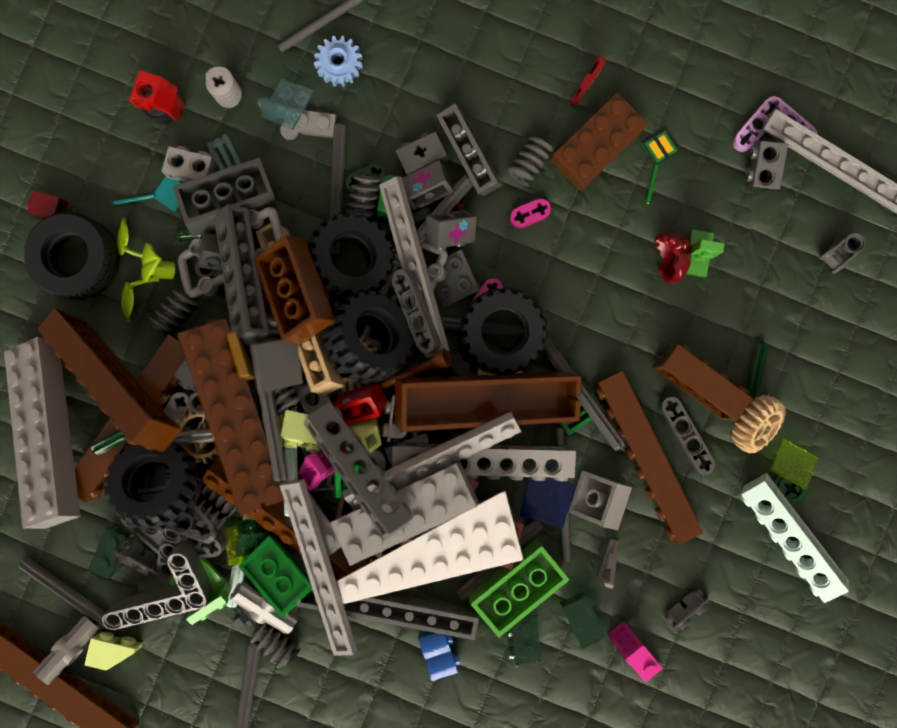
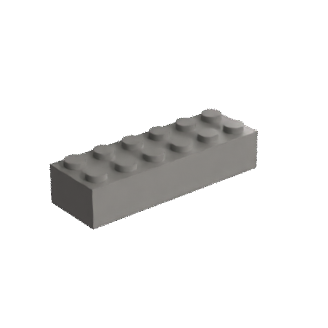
[330,461,480,565]

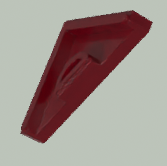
[570,56,607,107]

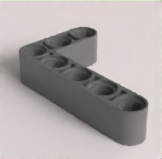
[102,541,212,630]

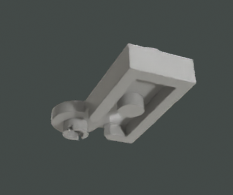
[280,109,337,140]

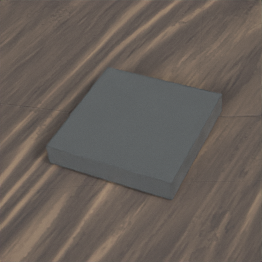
[250,339,303,393]

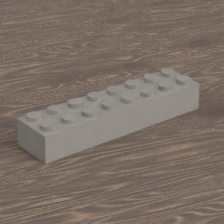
[4,337,80,529]

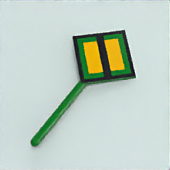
[642,129,681,204]

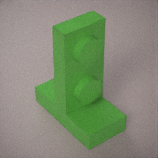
[686,229,725,278]

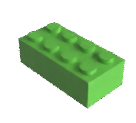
[468,538,569,637]

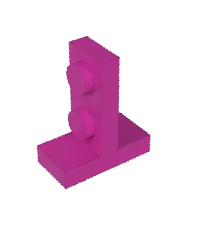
[298,446,349,492]
[607,621,663,683]

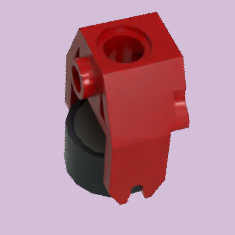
[128,70,185,124]

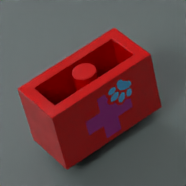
[333,383,388,426]

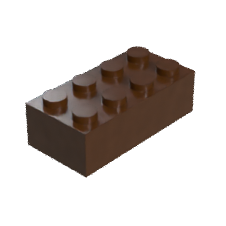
[551,92,649,192]
[254,234,335,344]
[652,344,753,422]

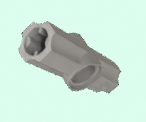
[230,581,297,634]
[33,616,100,685]

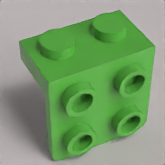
[169,558,232,625]

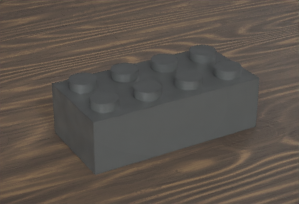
[173,158,278,237]

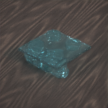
[258,79,314,130]

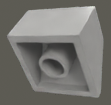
[568,470,632,530]

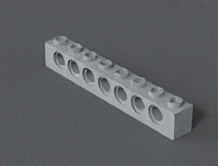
[392,442,576,481]

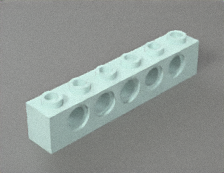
[742,473,849,603]

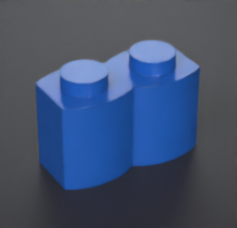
[418,631,461,681]

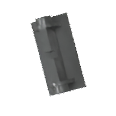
[113,540,159,575]
[665,589,710,630]

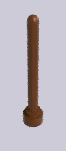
[378,348,452,389]

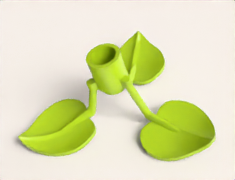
[117,218,175,323]

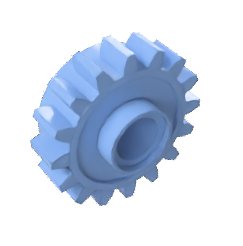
[314,36,363,87]

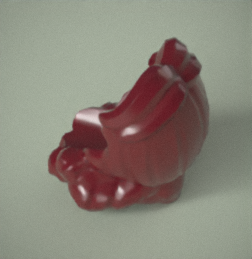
[654,231,692,284]

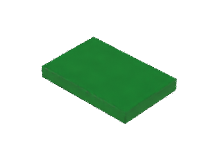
[238,534,312,618]

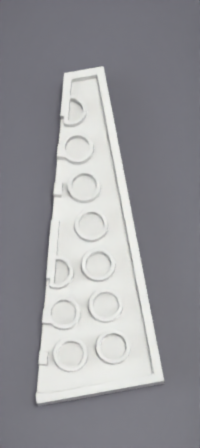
[337,491,523,604]

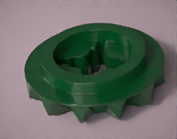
[774,471,809,506]

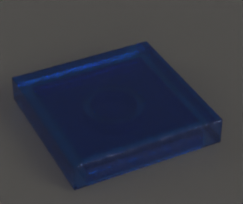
[520,477,575,528]

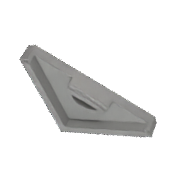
[598,539,619,589]

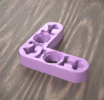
[732,96,818,152]

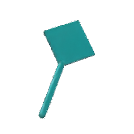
[113,176,182,212]

